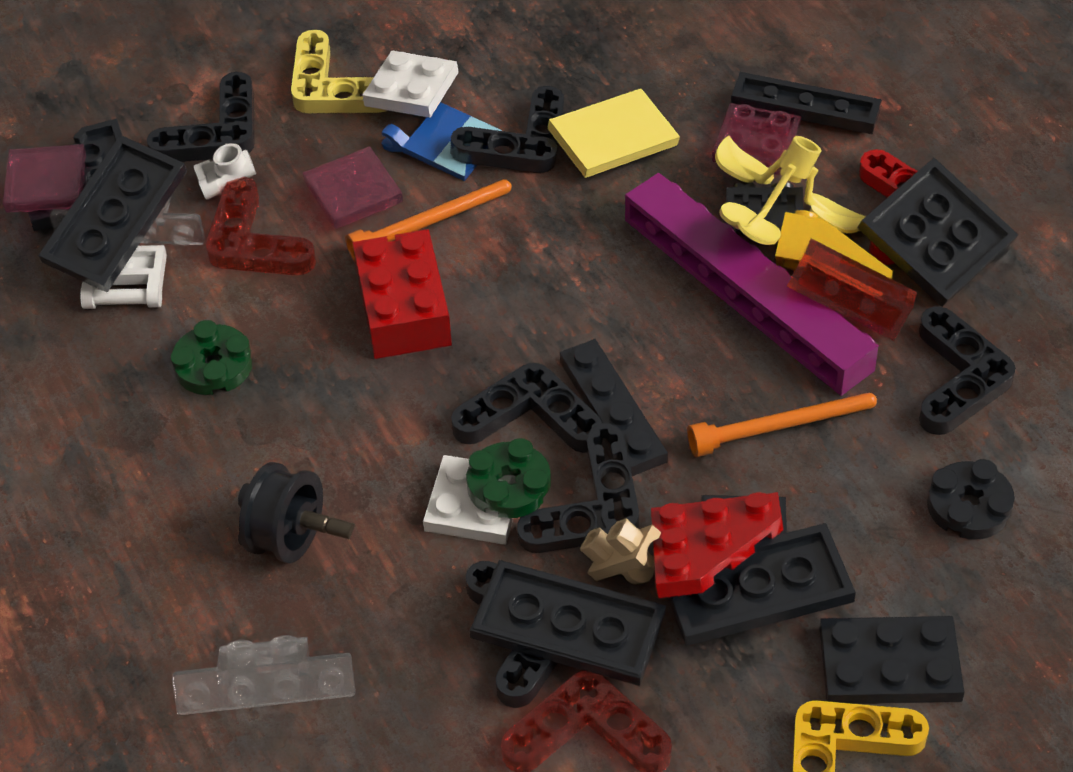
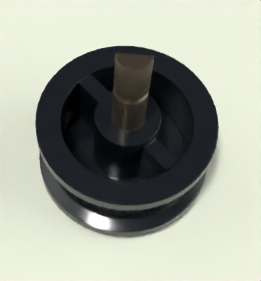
[238,462,355,563]

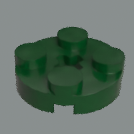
[171,320,252,395]
[466,438,551,519]

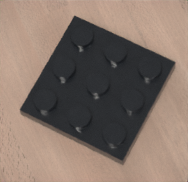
[857,158,1018,307]

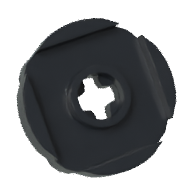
[927,459,1015,540]

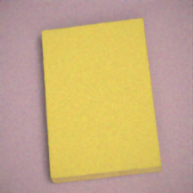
[547,89,680,178]

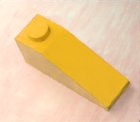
[775,210,893,289]

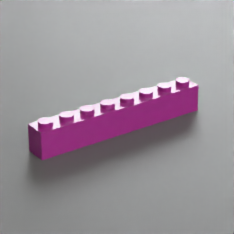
[625,173,879,396]

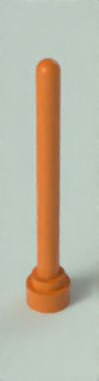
[345,179,512,261]
[687,393,877,457]

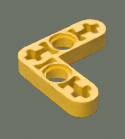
[792,701,929,772]

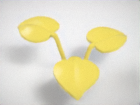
[715,135,866,245]

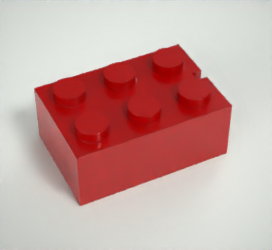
[352,229,452,359]

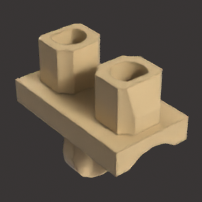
[580,518,661,585]

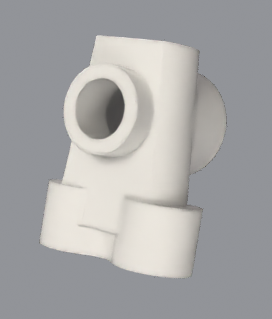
[194,143,256,200]

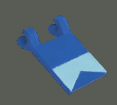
[382,102,502,181]

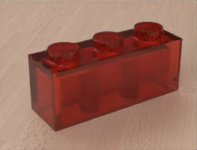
[787,238,917,341]

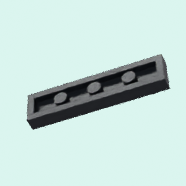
[731,72,882,134]
[560,339,668,476]

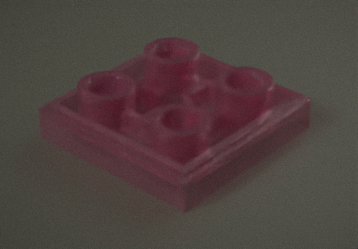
[712,103,801,175]
[3,144,86,213]
[303,146,403,229]

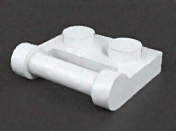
[81,245,167,309]

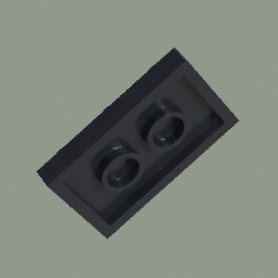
[819,616,965,704]

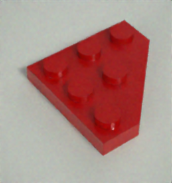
[651,492,783,598]

